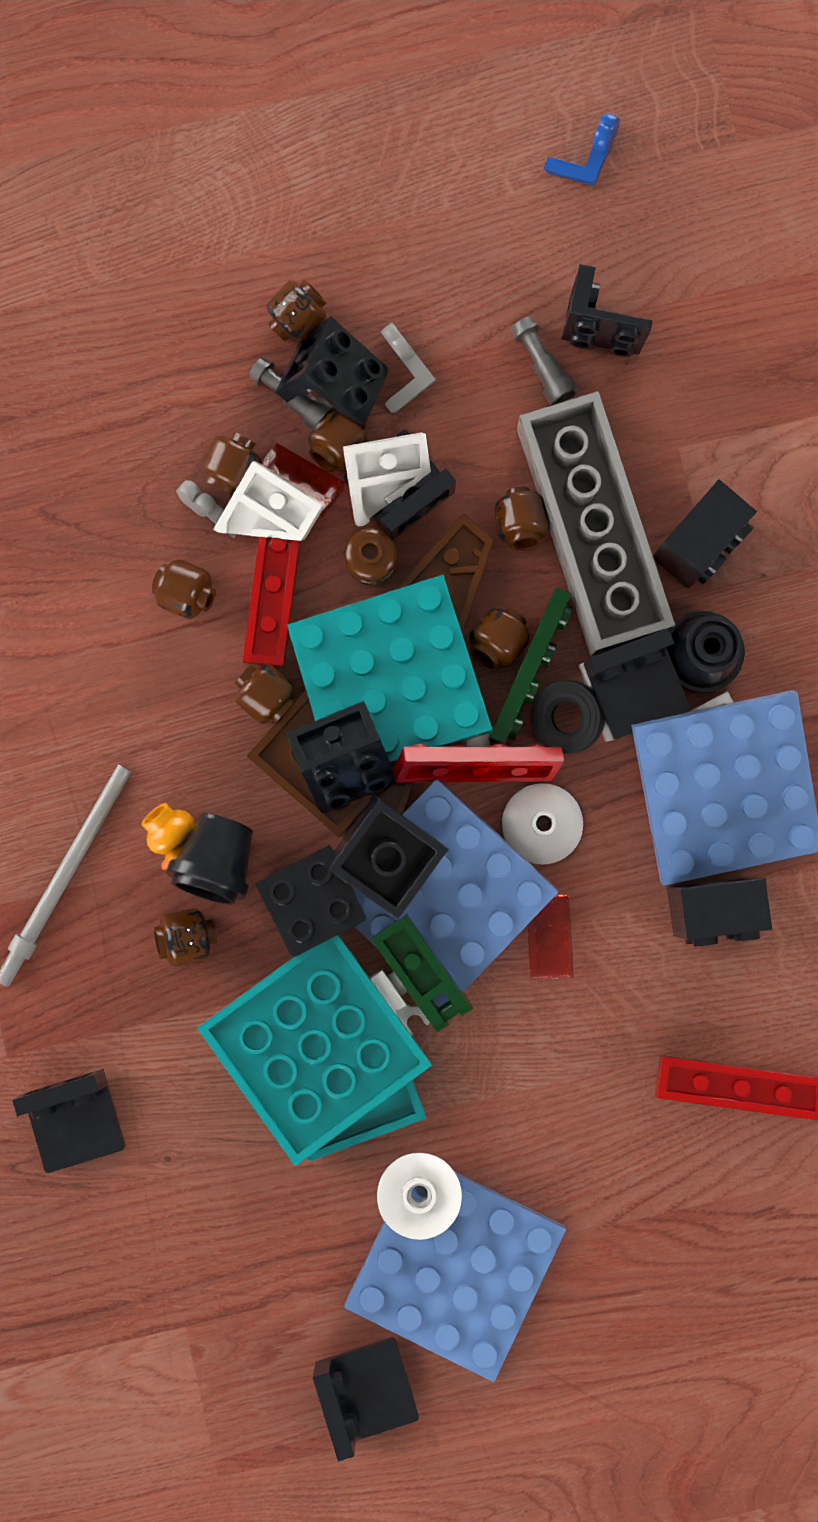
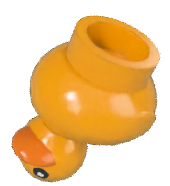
[142,803,196,870]

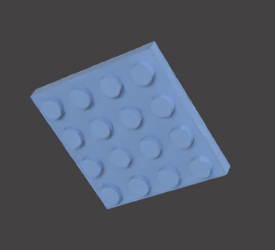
[631,690,818,886]
[351,779,558,1006]
[344,1171,566,1382]

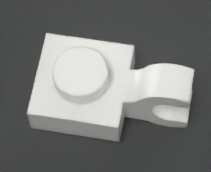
[370,968,430,1035]

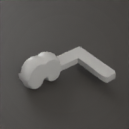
[380,322,436,414]
[176,480,237,538]

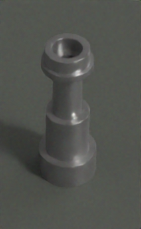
[511,316,579,406]
[249,357,335,431]

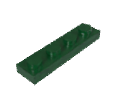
[488,587,573,744]

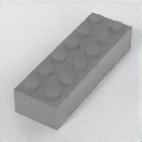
[517,391,675,657]

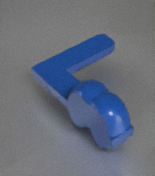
[544,113,620,186]

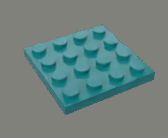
[287,575,493,764]
[197,935,432,1166]

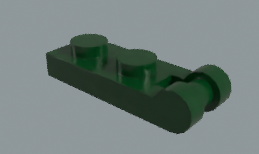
[371,913,473,1032]

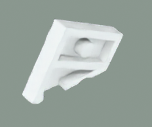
[343,432,431,527]
[213,461,325,541]

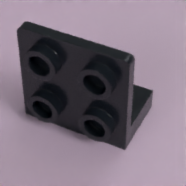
[561,264,653,357]
[275,316,389,426]
[344,430,456,540]
[583,628,690,739]
[286,701,396,813]
[255,845,367,957]
[12,1068,126,1173]
[313,1337,419,1462]

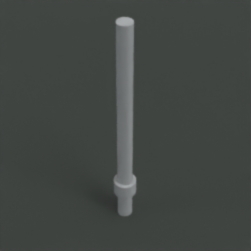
[0,764,132,987]

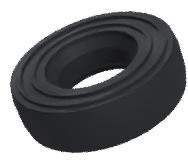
[531,680,605,754]

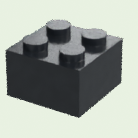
[653,479,757,589]
[325,795,449,919]
[667,878,772,946]

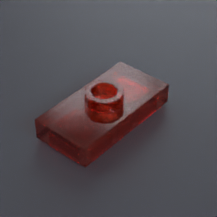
[260,443,345,517]
[527,894,574,981]

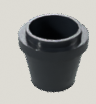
[667,611,745,693]
[166,813,253,905]

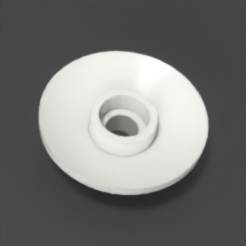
[502,783,583,865]
[377,1153,462,1240]

